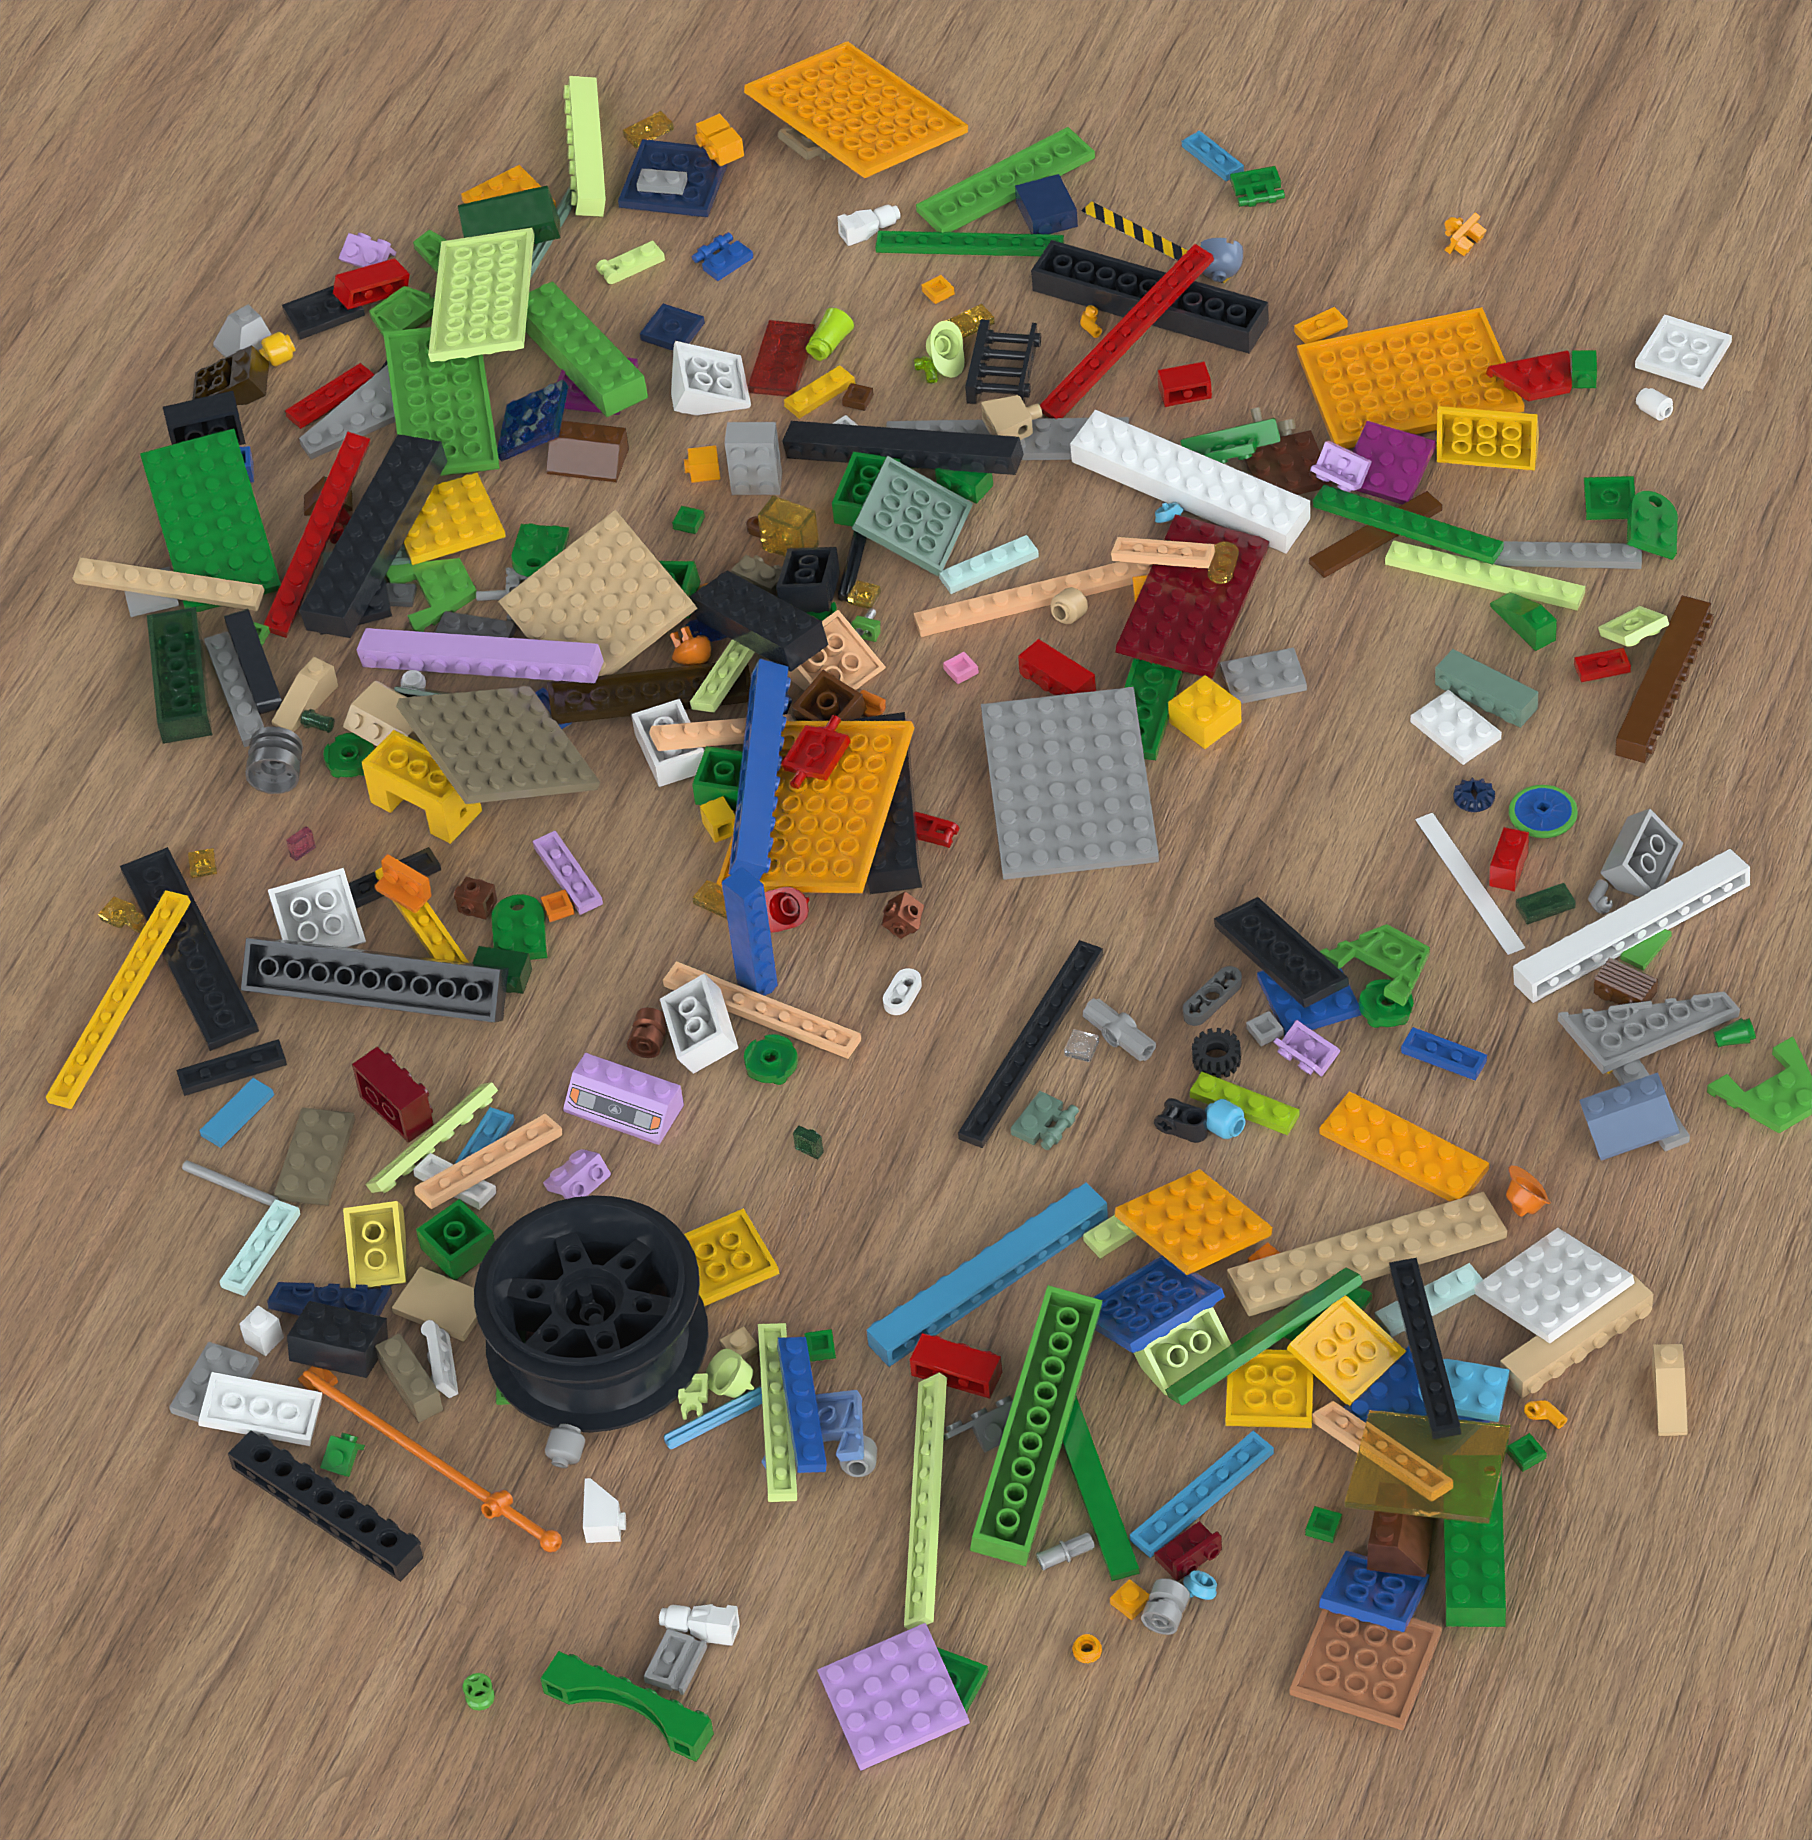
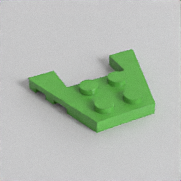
[369,286,435,338]
[385,558,477,632]
[1320,924,1430,1006]
[1707,1037,1812,1133]

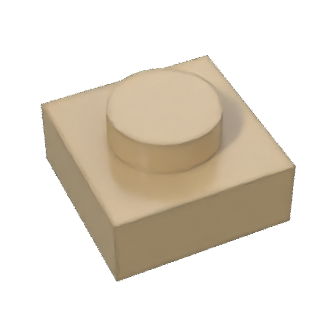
[720,1326,759,1360]

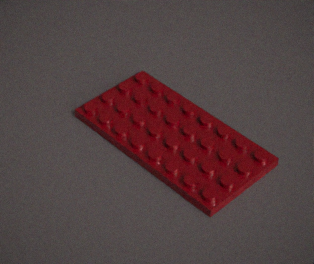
[1115,514,1270,679]

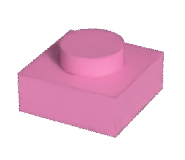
[943,652,979,684]

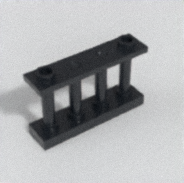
[965,319,1042,404]

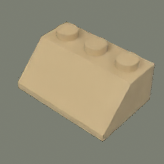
[343,681,423,746]

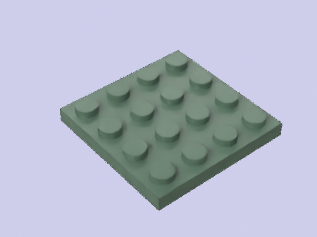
[852,456,973,577]

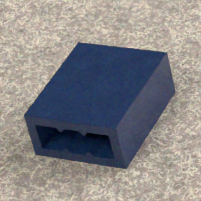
[1015,174,1078,234]

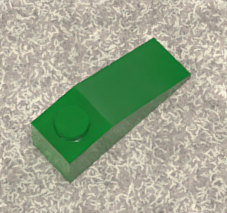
[1490,592,1557,651]

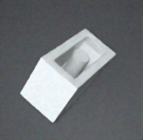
[583,1478,626,1543]

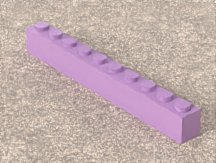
[356,628,604,683]

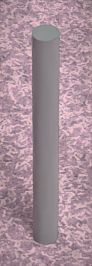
[182,1160,279,1206]

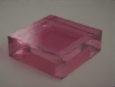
[286,826,316,861]

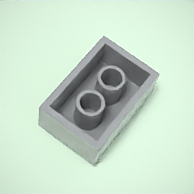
[725,422,782,495]

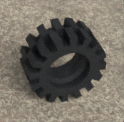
[1192,1028,1241,1079]

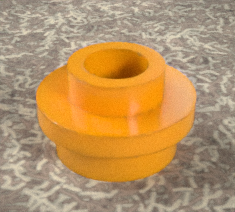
[1072,1634,1102,1663]

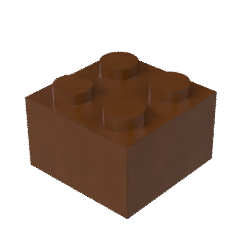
[792,670,867,721]

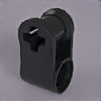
[1154,1098,1208,1143]

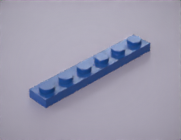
[777,1337,827,1473]

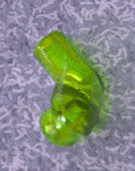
[914,356,938,384]

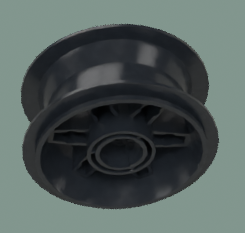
[474,1195,709,1433]

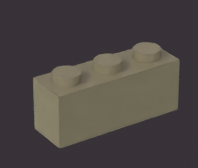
[375,1333,443,1423]

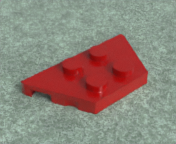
[1486,350,1572,402]

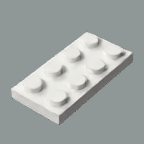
[199,1372,322,1446]

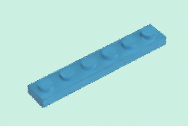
[1130,1431,1274,1558]

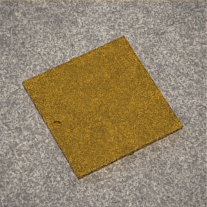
[1345,1410,1511,1524]

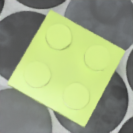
[1598,606,1669,646]

